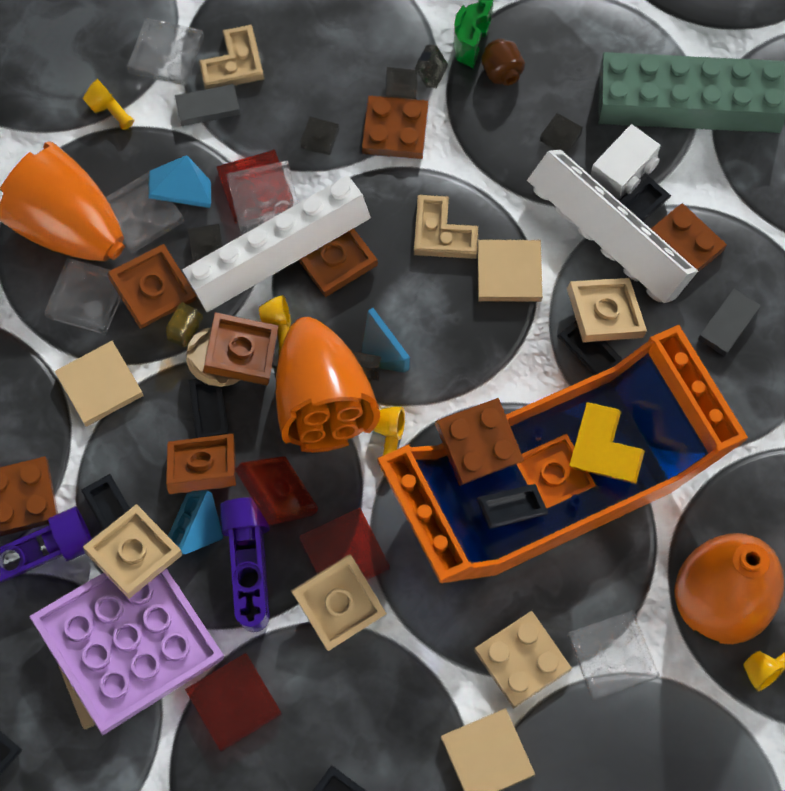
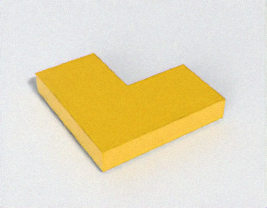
[569,402,645,484]

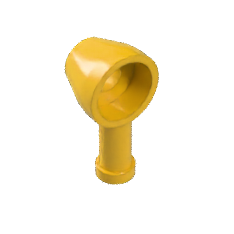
[82,79,135,130]
[259,295,291,355]
[374,406,405,455]
[743,651,785,691]

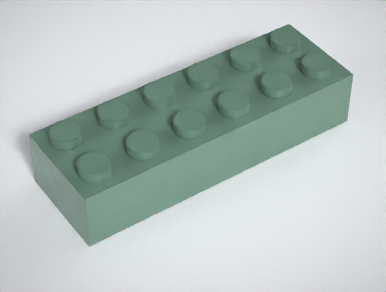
[598,52,785,133]

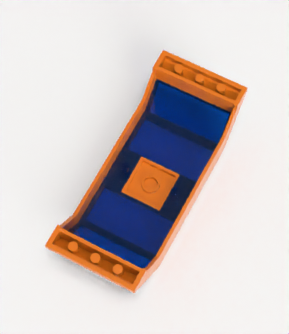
[377,325,748,583]

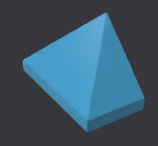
[148,155,211,208]
[360,308,410,373]
[168,490,224,554]

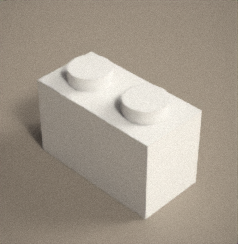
[590,124,661,200]

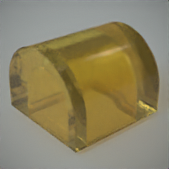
[166,302,204,347]

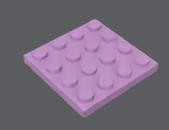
[30,568,224,736]

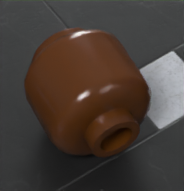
[481,39,525,86]

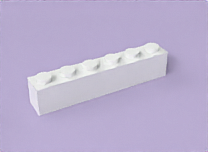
[527,150,698,303]
[182,175,371,312]

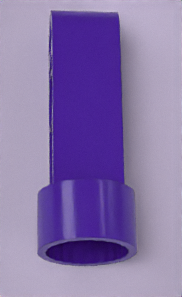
[220,497,270,632]
[0,506,92,584]

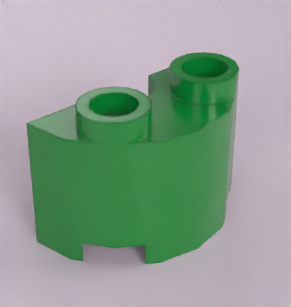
[453,0,494,68]

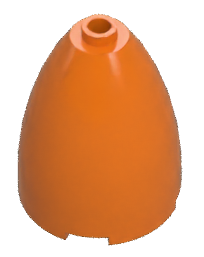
[0,142,125,262]
[275,317,380,453]
[674,533,784,644]

